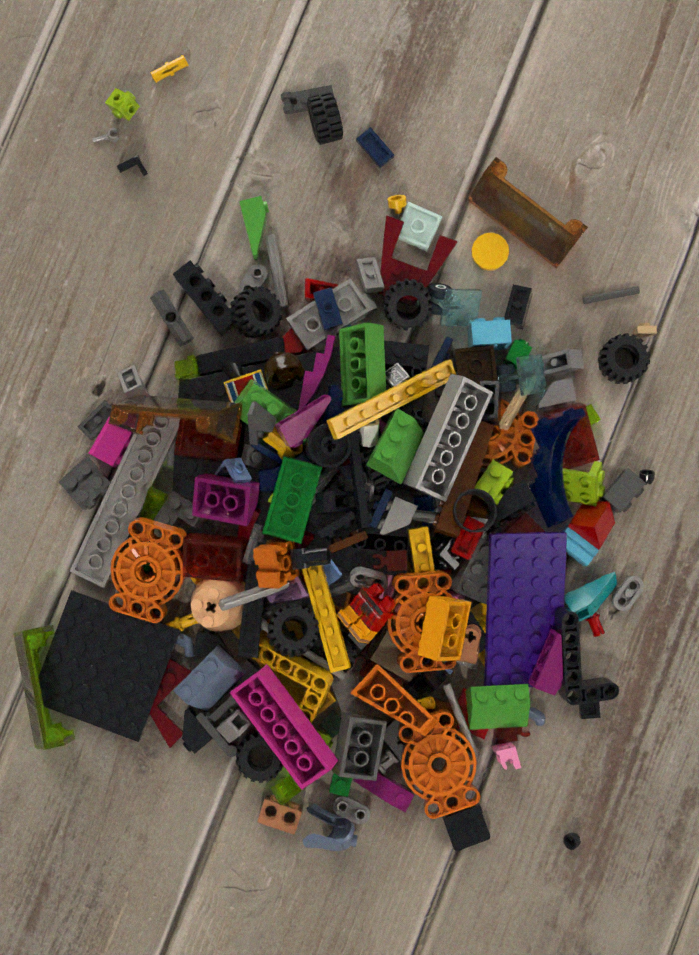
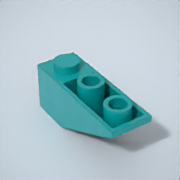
[564,572,618,622]

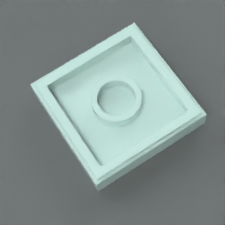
[399,202,442,252]

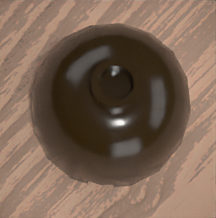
[264,352,305,389]

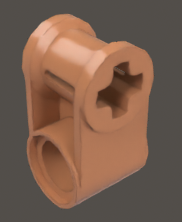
[457,624,481,664]

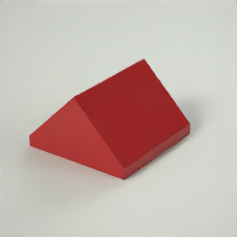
[568,501,615,550]

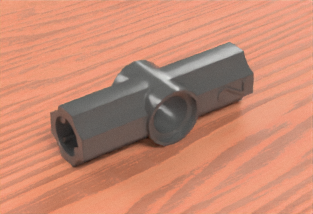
[150,289,194,347]

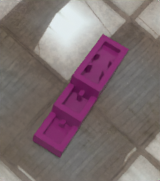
[299,335,335,409]

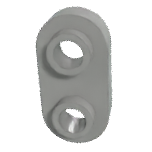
[238,264,267,293]
[350,567,388,590]
[612,576,644,611]
[333,795,370,824]

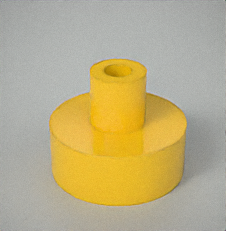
[387,195,407,214]

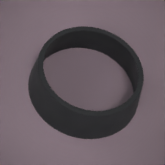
[453,489,497,533]

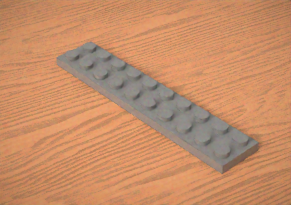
[70,396,187,588]

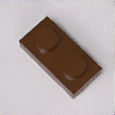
[328,529,368,554]

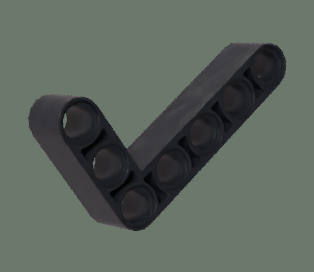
[555,607,619,705]

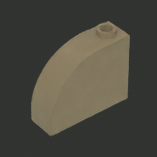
[368,618,423,682]

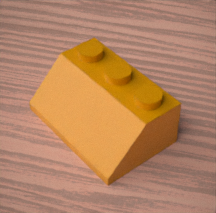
[418,596,472,661]

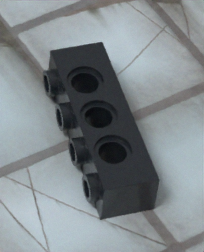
[173,260,234,336]

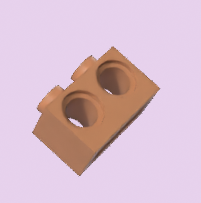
[257,795,303,835]

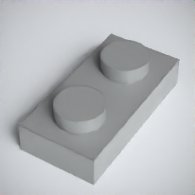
[356,257,384,293]

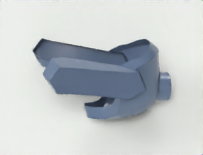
[303,803,358,851]

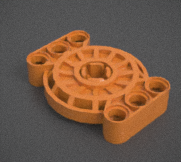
[481,399,539,469]
[109,517,188,623]
[386,570,457,673]
[398,709,480,819]

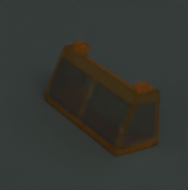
[468,157,588,269]
[108,395,242,444]

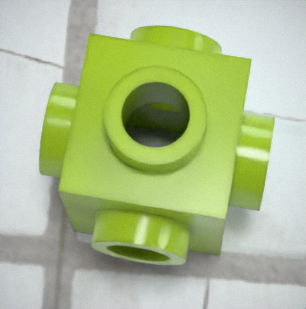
[105,88,140,121]

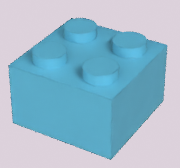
[467,317,512,350]

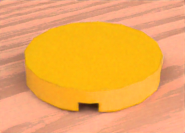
[471,233,509,271]

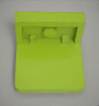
[474,459,514,507]
[557,461,605,506]

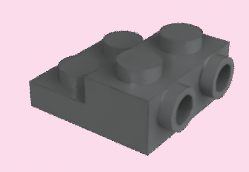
[59,456,111,510]

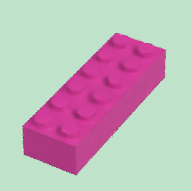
[230,665,339,790]

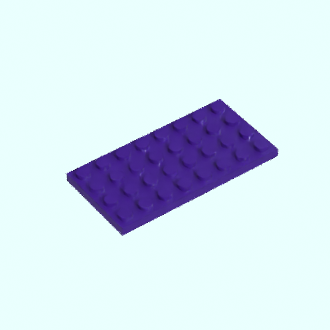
[484,532,567,687]

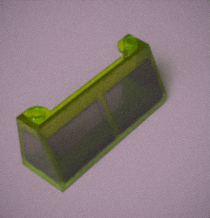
[13,625,75,750]

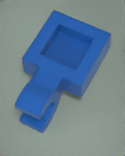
[413,495,436,529]

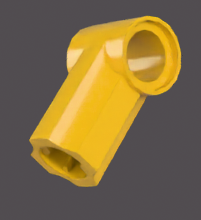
[263,427,303,460]

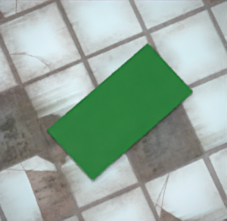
[263,456,322,544]

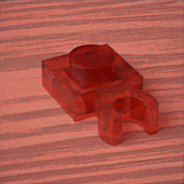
[373,550,407,571]
[495,723,531,744]

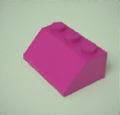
[88,402,142,468]

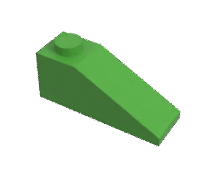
[239,196,269,260]

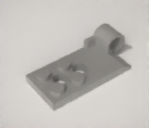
[286,278,378,352]

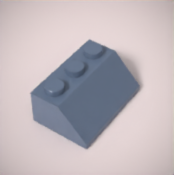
[173,645,246,711]

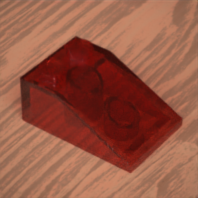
[174,416,242,462]

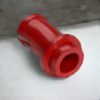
[585,612,605,637]

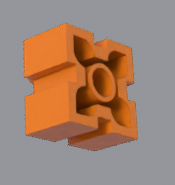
[253,537,299,589]

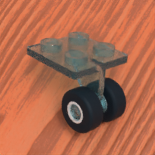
[429,283,482,326]
[496,354,546,396]

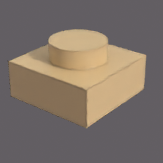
[633,323,657,337]

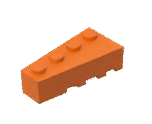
[351,664,439,736]

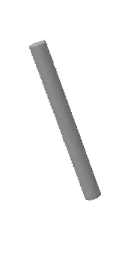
[443,682,479,757]

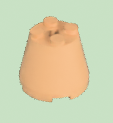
[191,573,245,632]

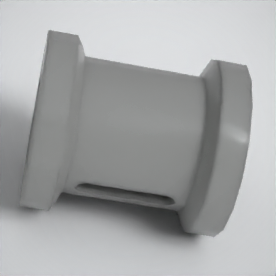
[379,748,399,774]

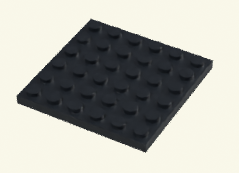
[29,590,181,742]

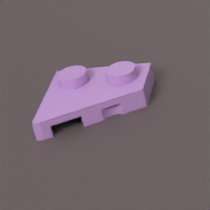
[267,573,310,604]

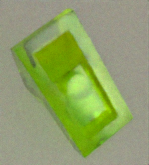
[140,486,168,520]
[271,774,309,805]

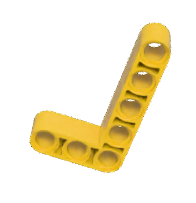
[252,635,333,723]

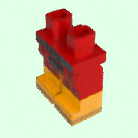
[337,583,396,644]

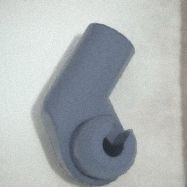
[176,632,195,658]
[529,707,546,726]

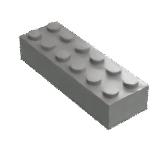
[403,374,493,502]

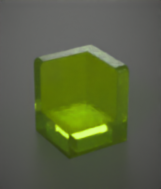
[174,355,200,380]

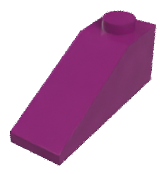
[275,394,332,448]
[528,629,563,696]
[353,772,415,813]

